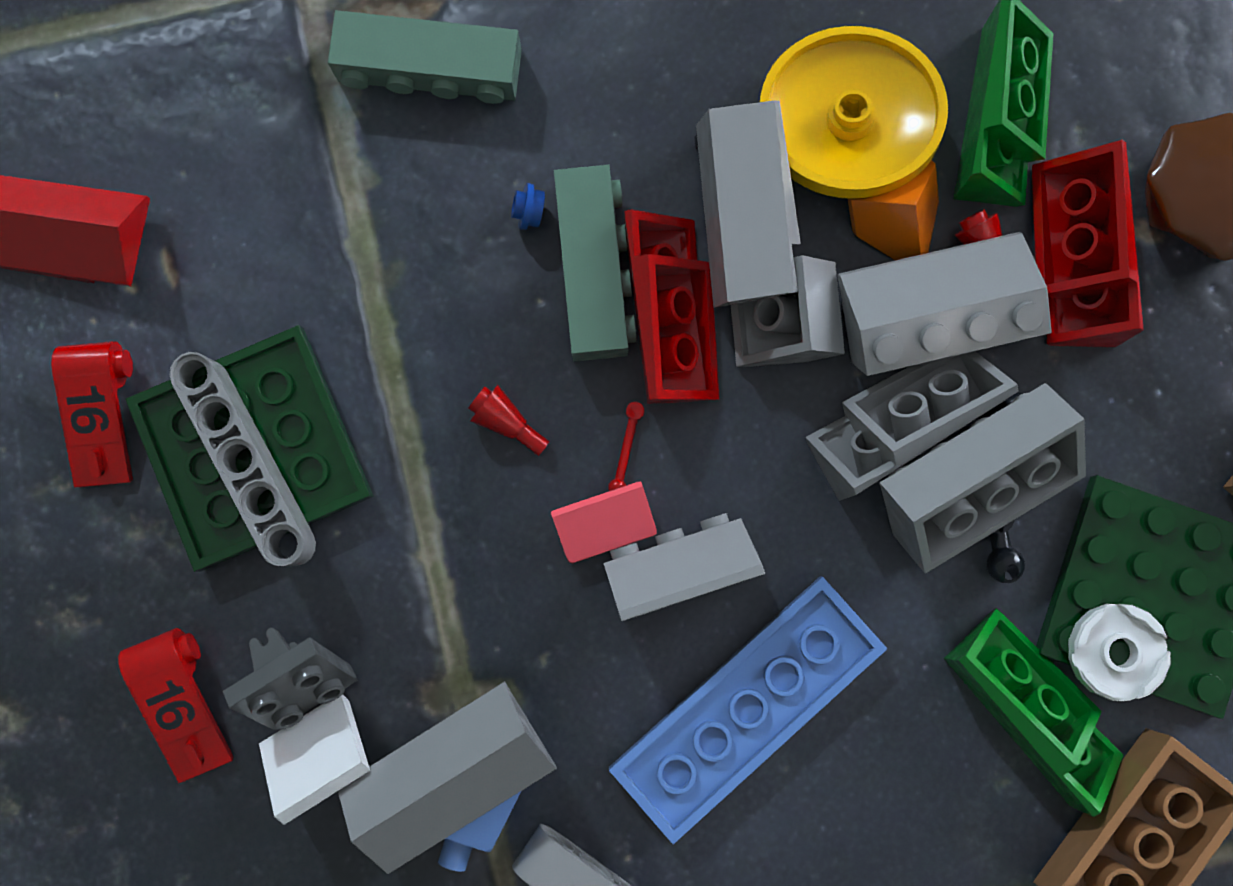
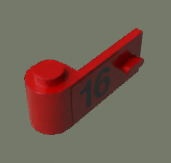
[51,341,133,487]
[118,628,234,783]

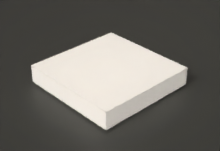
[259,694,370,825]

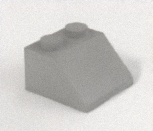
[731,255,845,367]

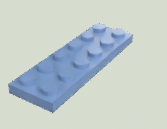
[609,576,887,845]

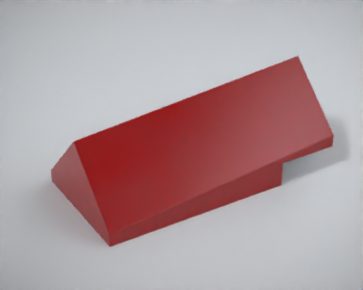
[1032,140,1144,347]
[0,175,150,287]
[624,209,719,404]

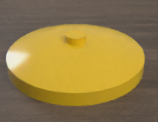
[760,26,948,199]

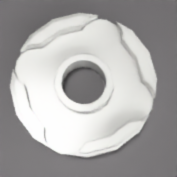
[1068,604,1170,701]

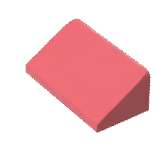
[551,481,657,563]

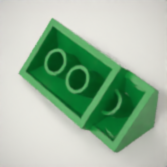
[953,0,1053,207]
[944,608,1124,817]

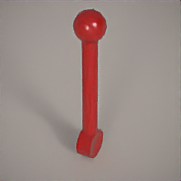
[608,402,644,491]

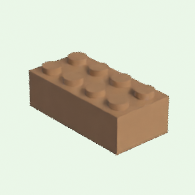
[1033,728,1233,886]

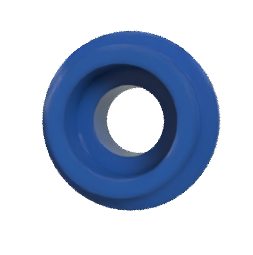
[511,183,545,230]

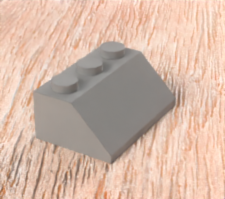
[604,513,765,621]

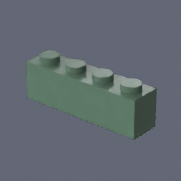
[328,10,522,104]
[554,164,636,362]

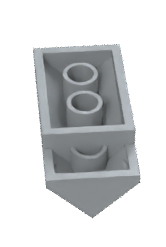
[696,100,801,308]
[806,351,1019,501]
[338,681,557,874]

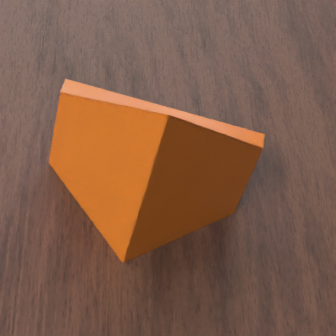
[848,160,939,260]

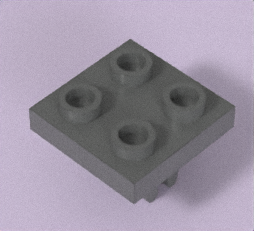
[223,628,358,731]

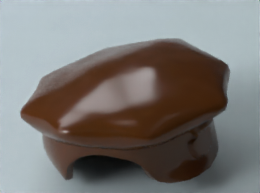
[1145,112,1233,261]

